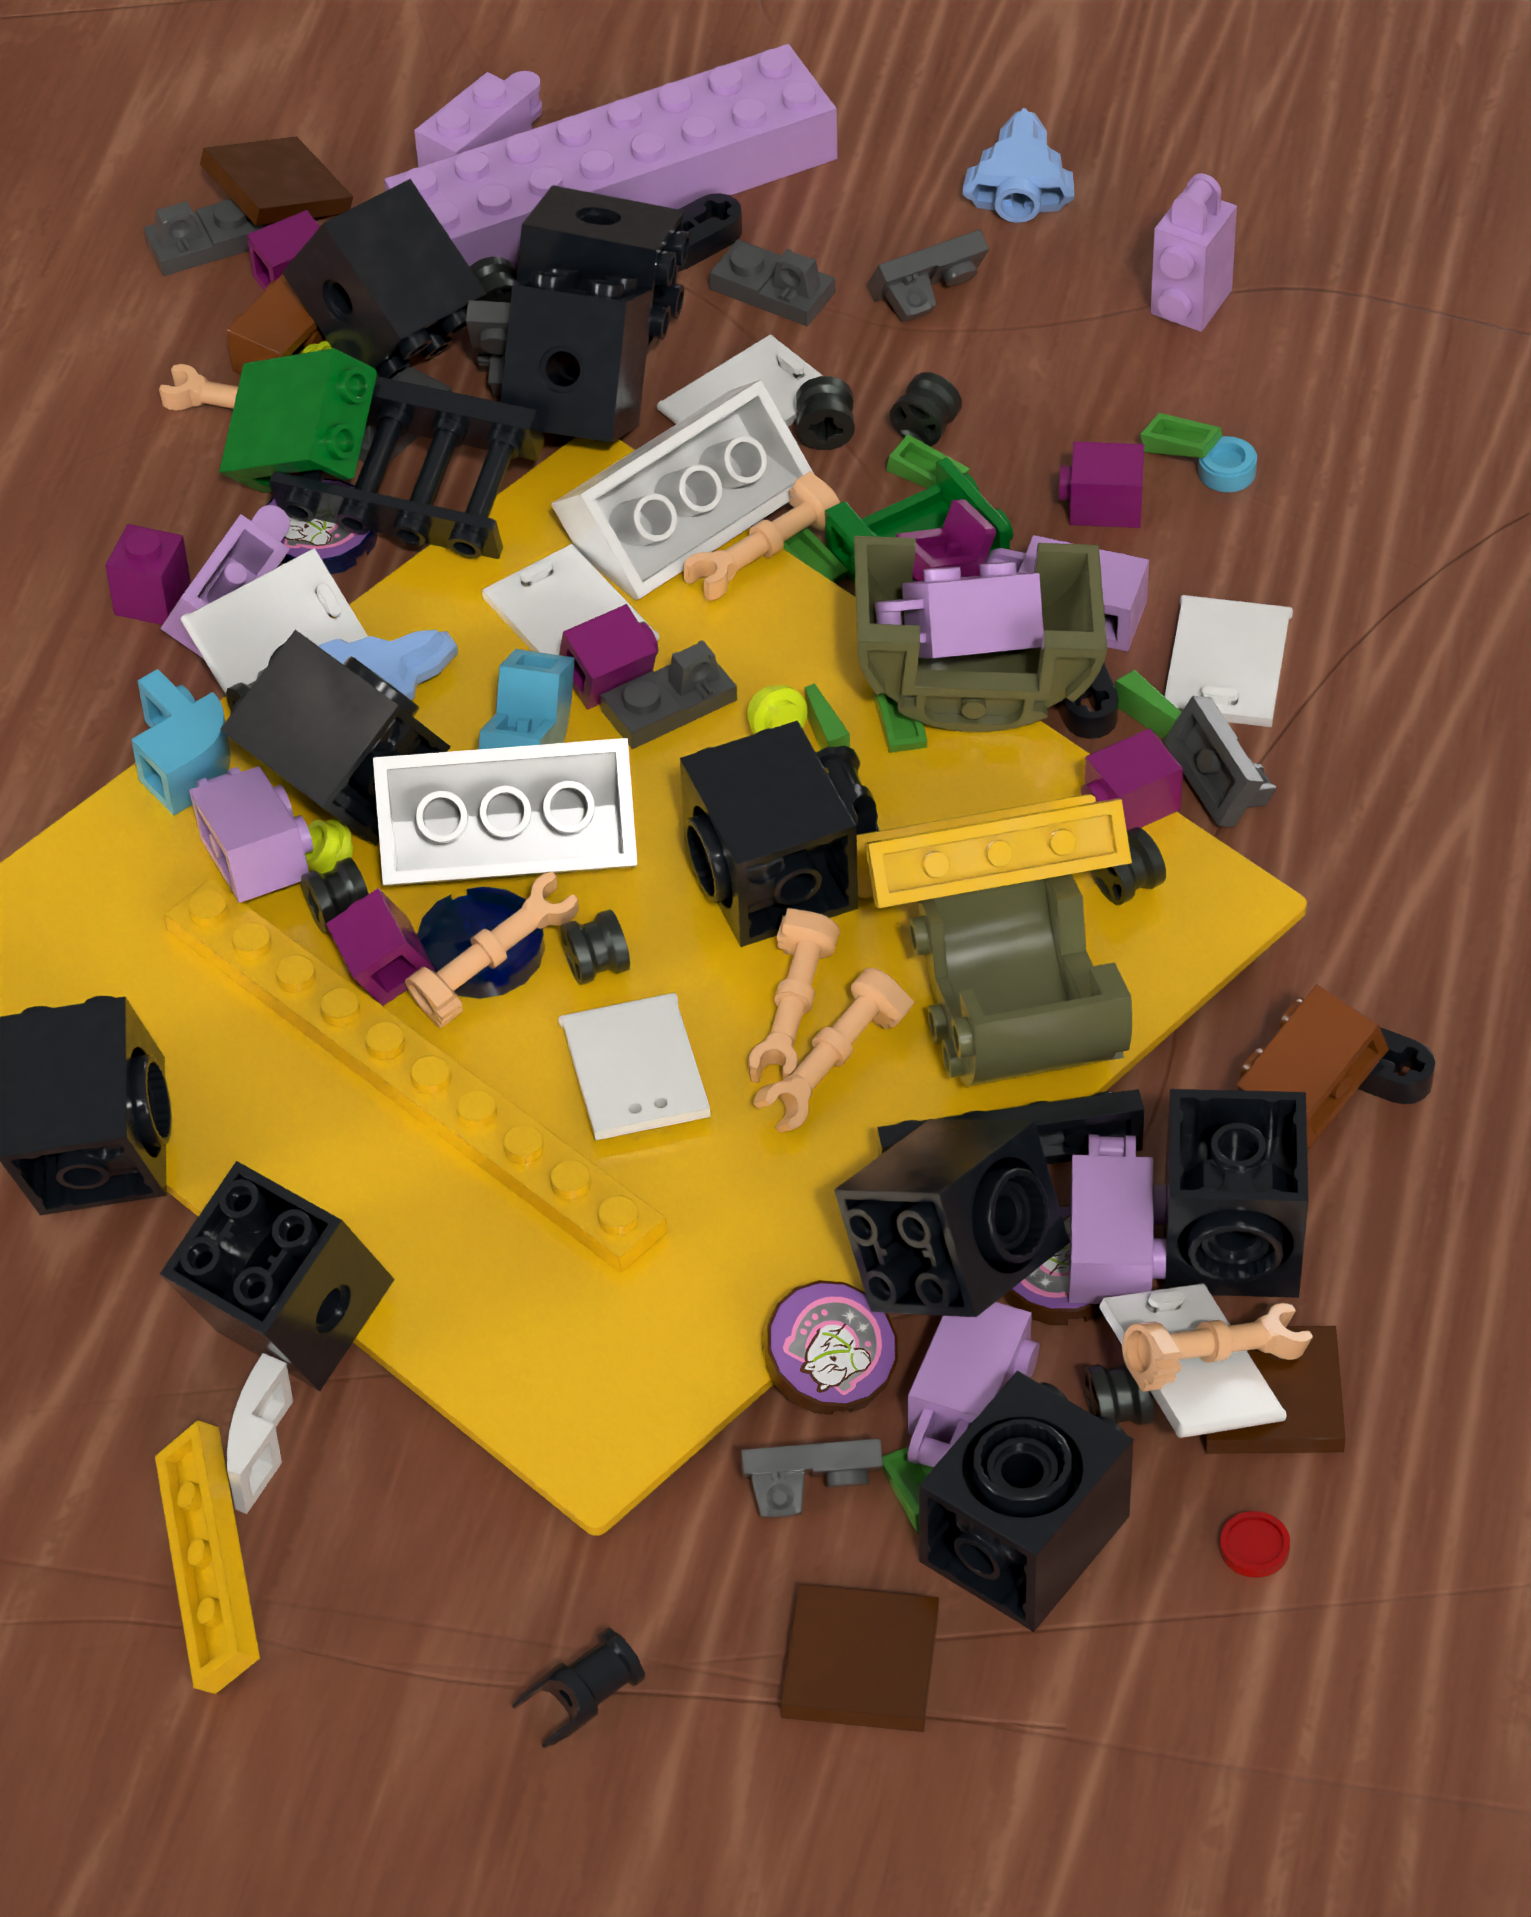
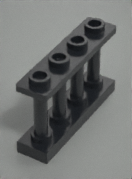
[269,376,544,559]

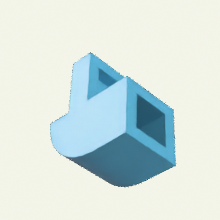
[479,649,575,749]
[131,669,231,816]

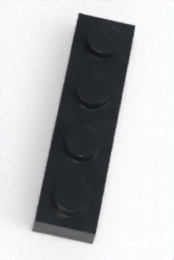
[877,1089,1144,1164]

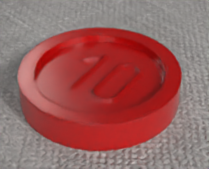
[1220,1511,1290,1578]

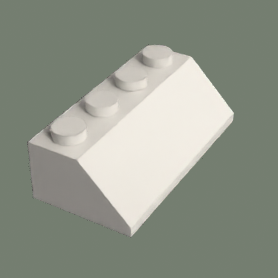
[551,380,814,600]
[373,738,637,886]

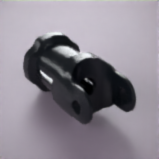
[816,746,880,834]
[512,1628,645,1748]

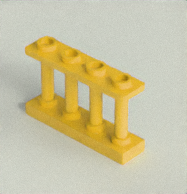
[857,794,1132,908]

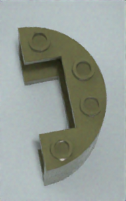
[854,536,1107,732]
[909,874,1132,1087]

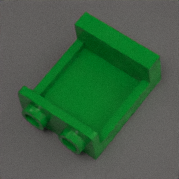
[219,348,377,493]
[825,457,1013,584]

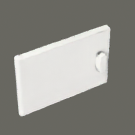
[657,334,823,427]
[482,544,660,655]
[180,548,368,695]
[1165,595,1293,727]
[558,993,711,1141]
[1099,1283,1286,1438]

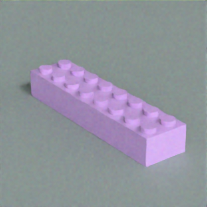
[384,44,838,269]

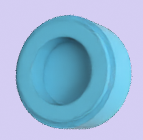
[1198,436,1257,492]

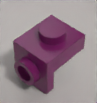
[896,499,996,582]

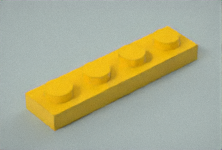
[155,1420,260,1694]

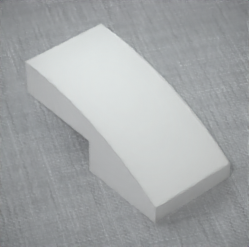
[227,1353,293,1514]

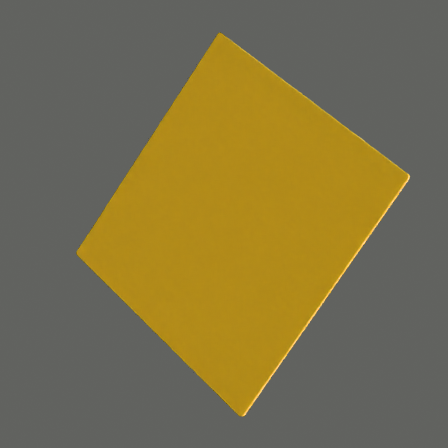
[0,437,1307,1536]

